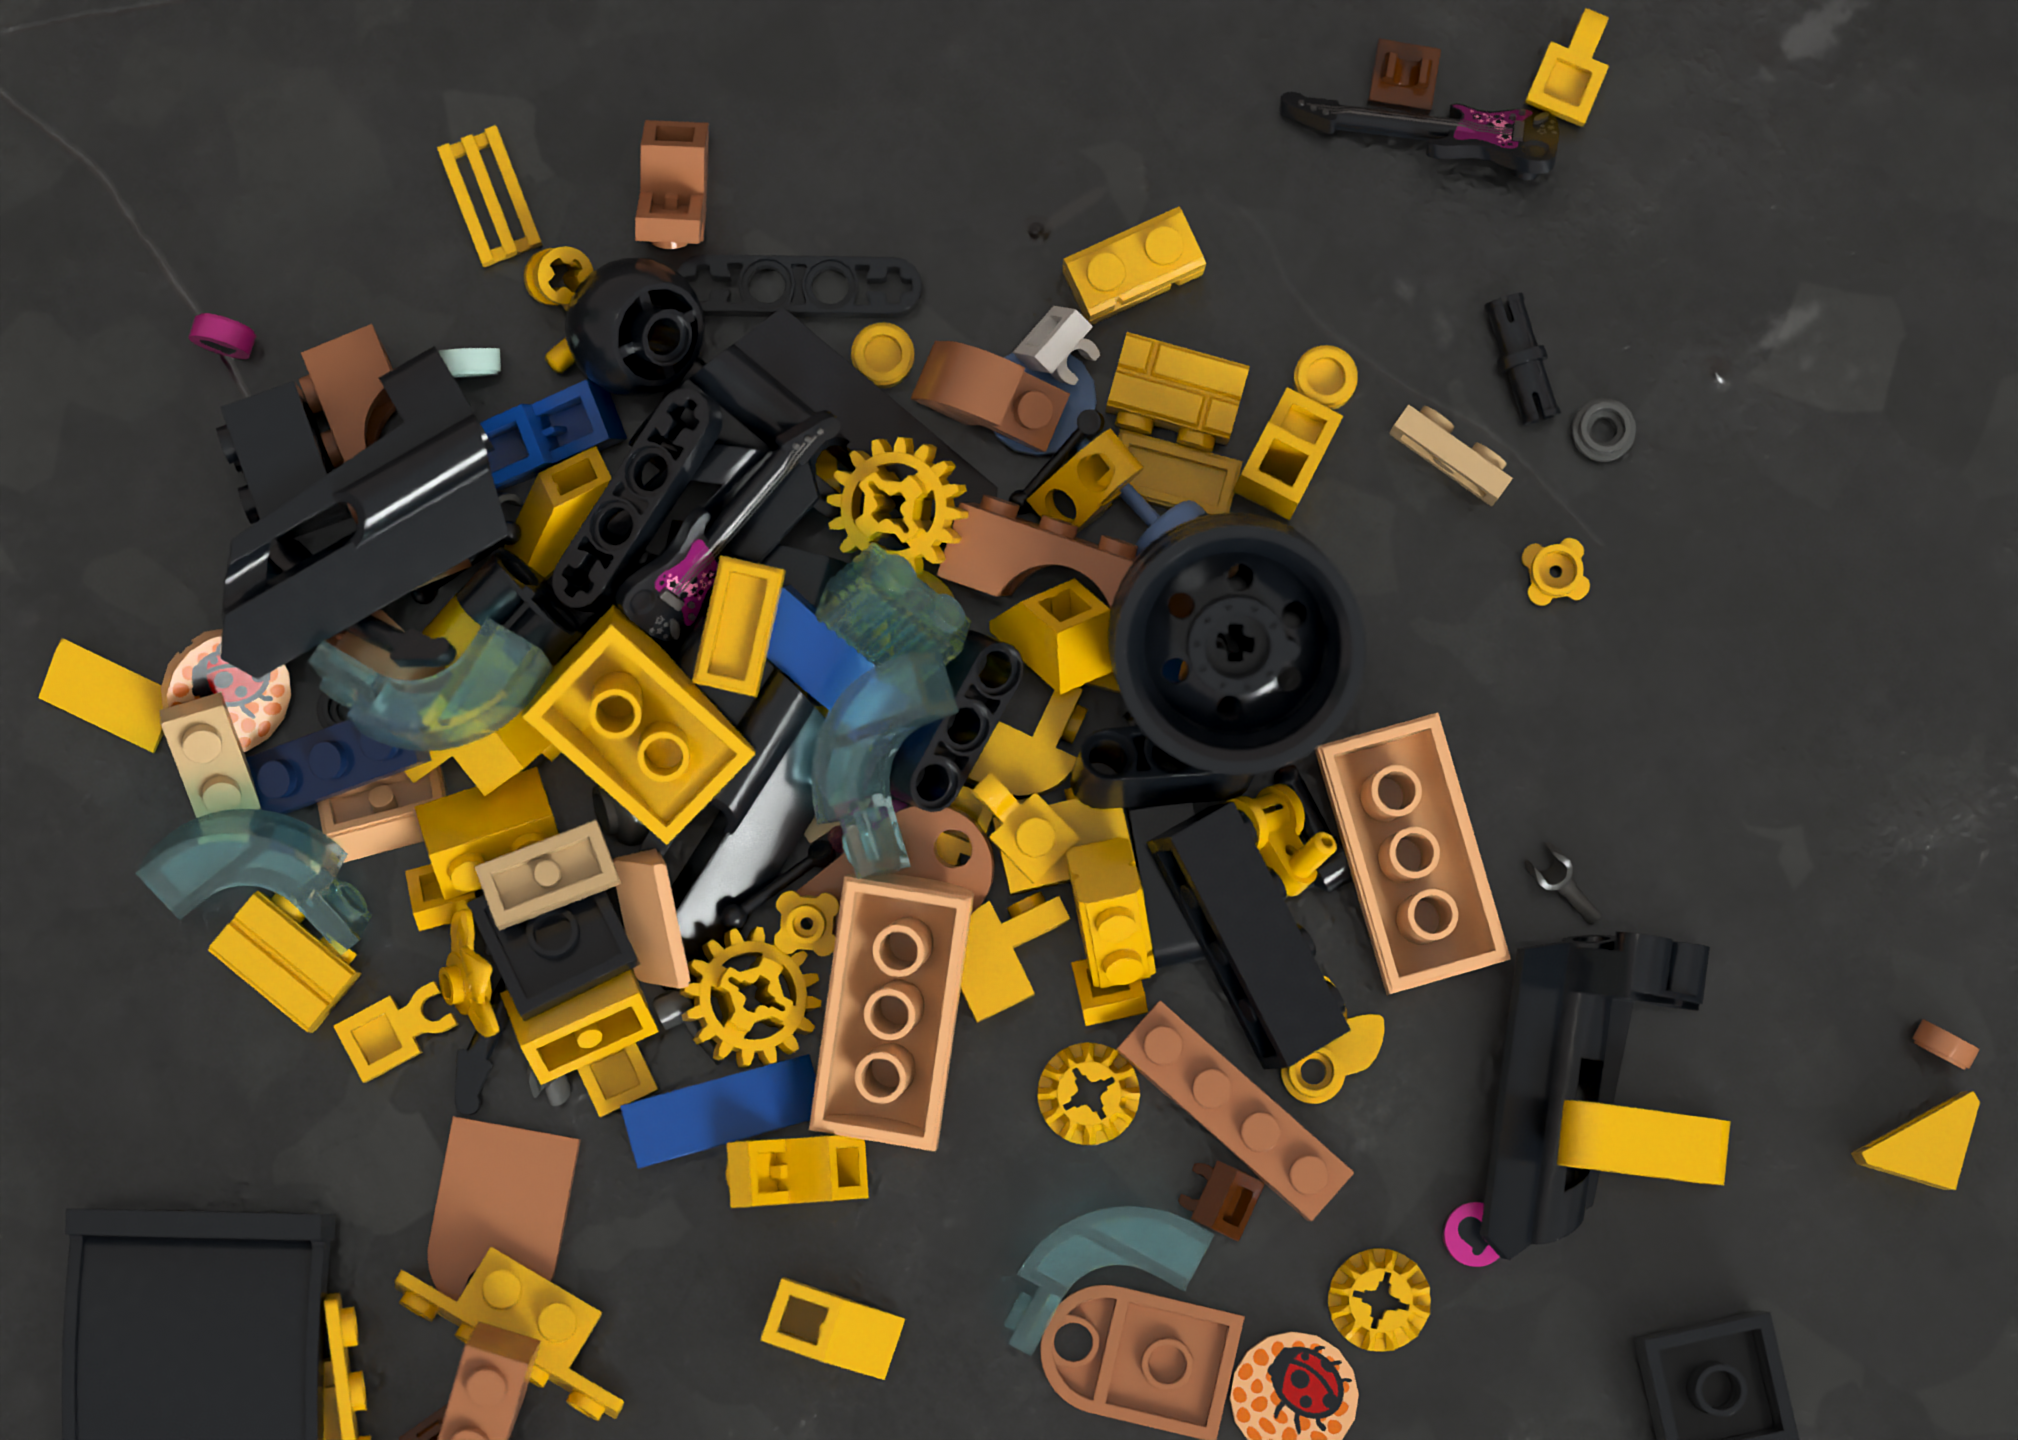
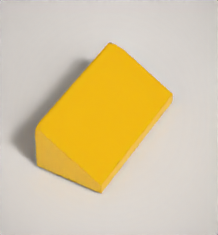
[38,638,164,753]

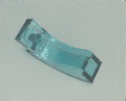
[308,618,553,751]
[811,650,959,879]
[136,809,372,955]
[1003,1206,1215,1356]

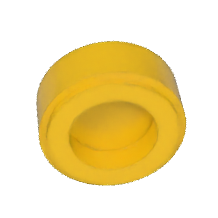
[851,322,915,388]
[1293,345,1358,410]

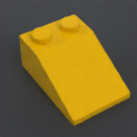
[523,605,756,845]

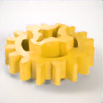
[827,437,969,577]
[679,927,822,1068]

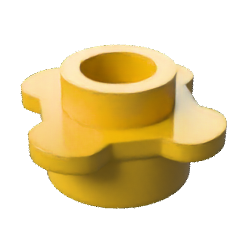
[1521,538,1590,606]
[774,890,840,956]

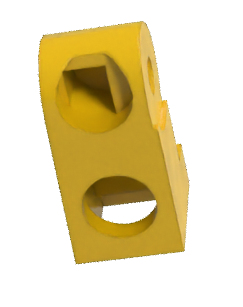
[1026,428,1144,533]

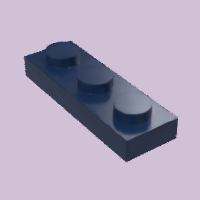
[246,699,432,819]

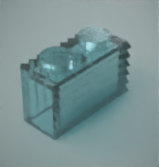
[815,542,972,692]

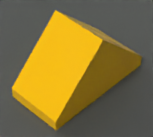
[1851,1091,1980,1190]

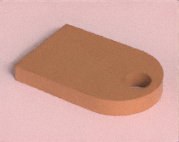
[796,805,995,953]
[428,1116,581,1302]
[1040,1284,1245,1440]

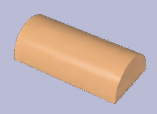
[1315,712,1511,995]
[809,872,974,1151]

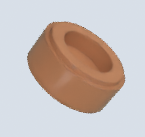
[1912,1019,1980,1070]

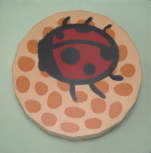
[161,629,291,752]
[1229,1331,1359,1440]

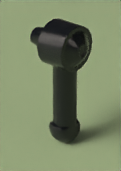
[1274,765,1353,893]

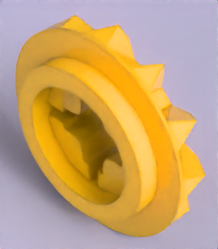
[1037,1042,1140,1145]
[1328,1248,1431,1352]

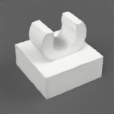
[1012,306,1100,385]

